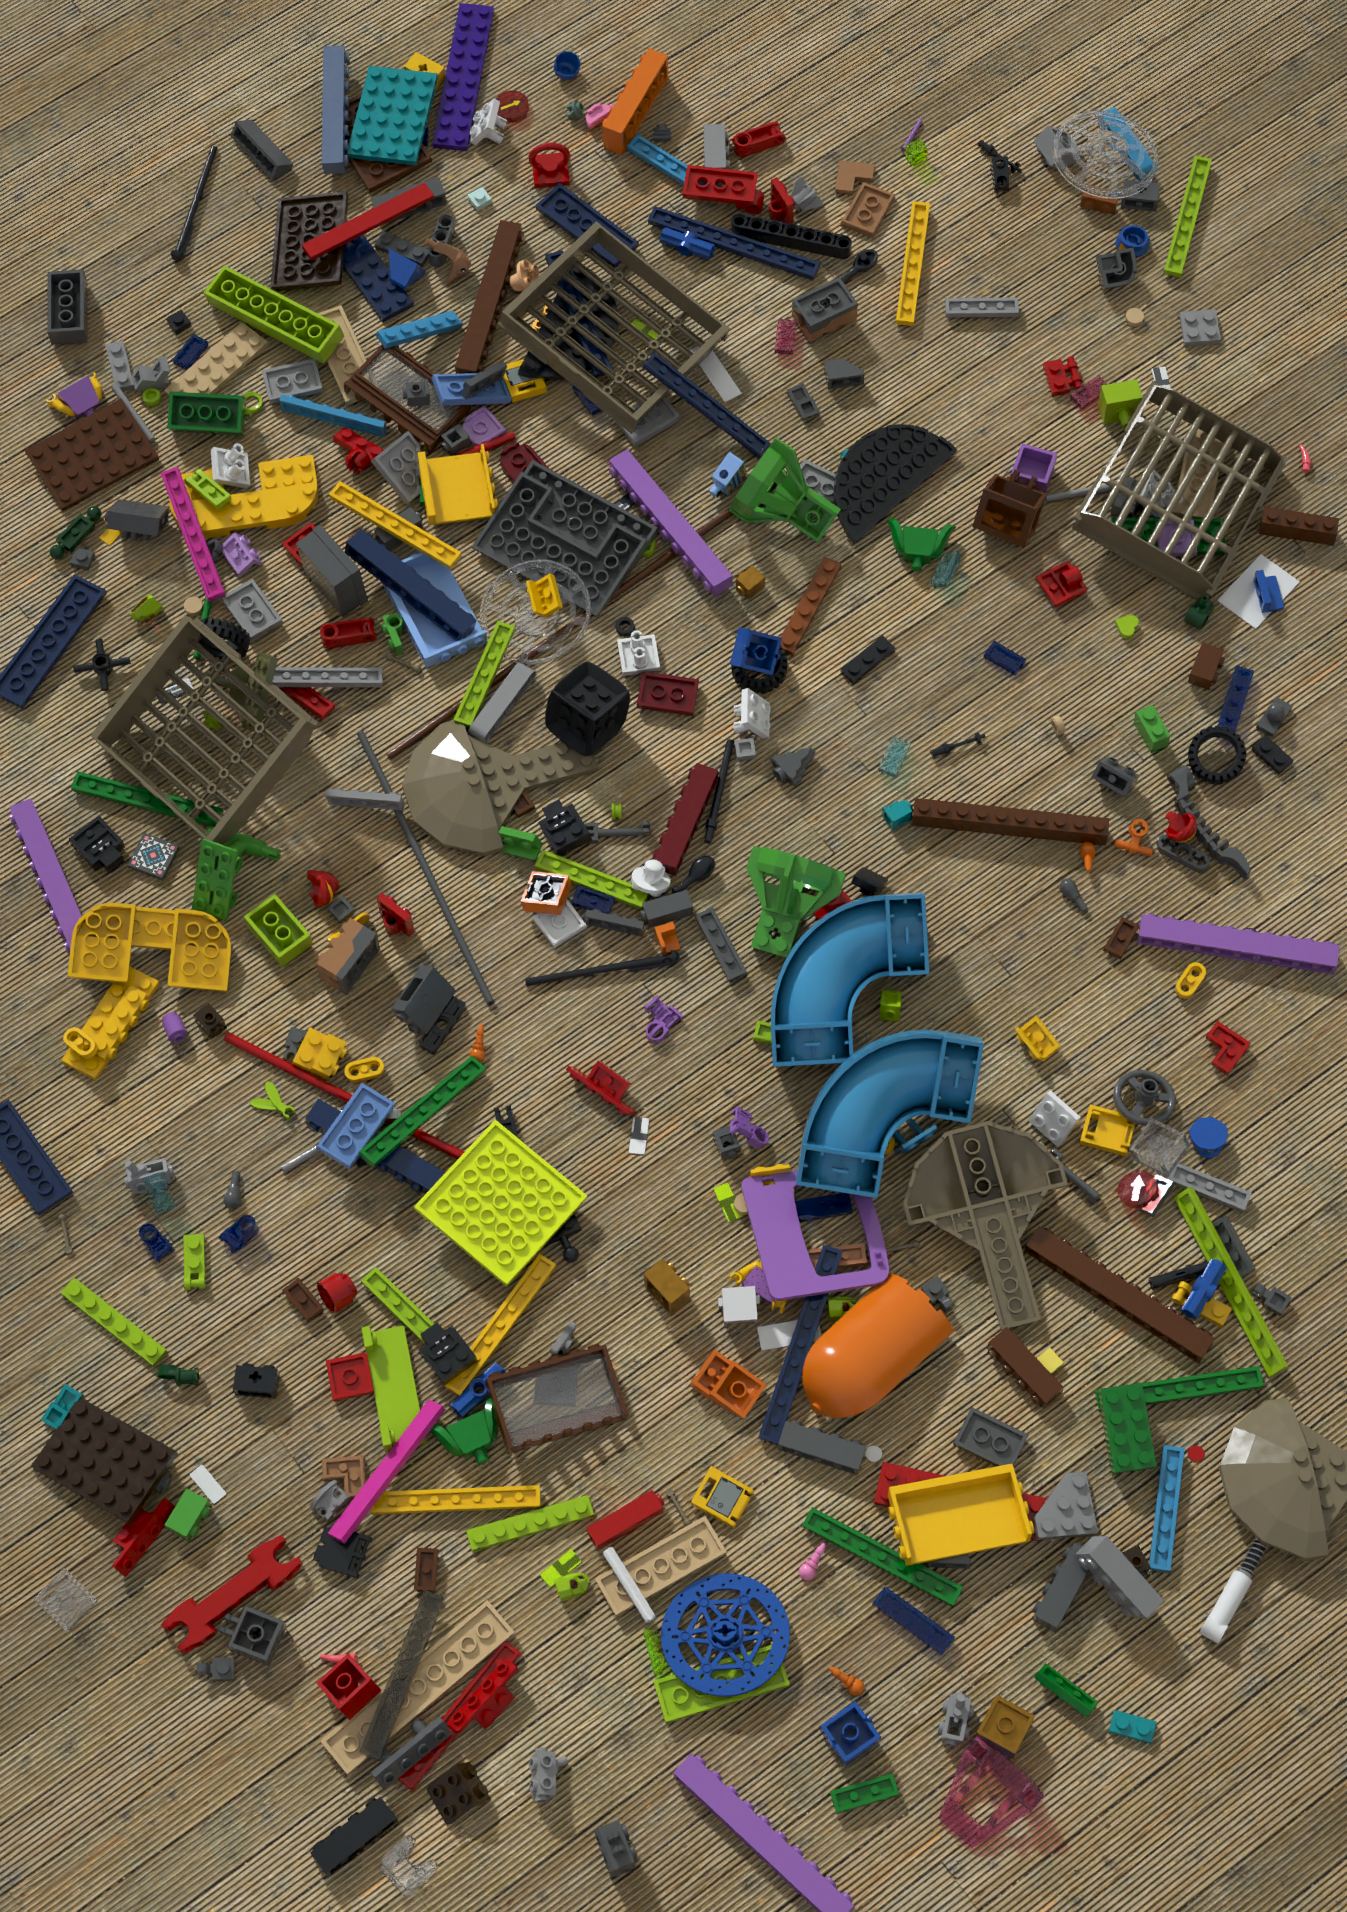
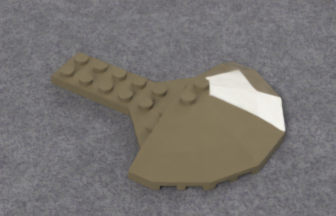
[402,720,599,856]
[903,1121,1068,1331]
[1219,1397,1347,1561]

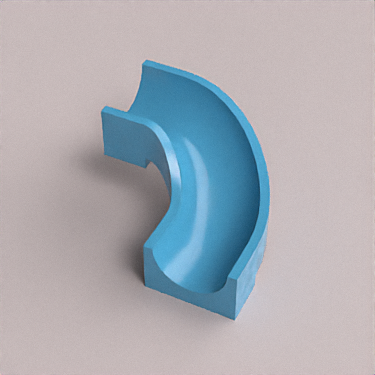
[771,892,929,1067]
[796,1030,984,1198]

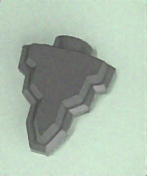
[770,747,815,787]

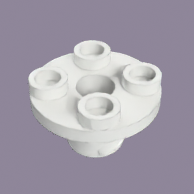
[631,860,670,897]

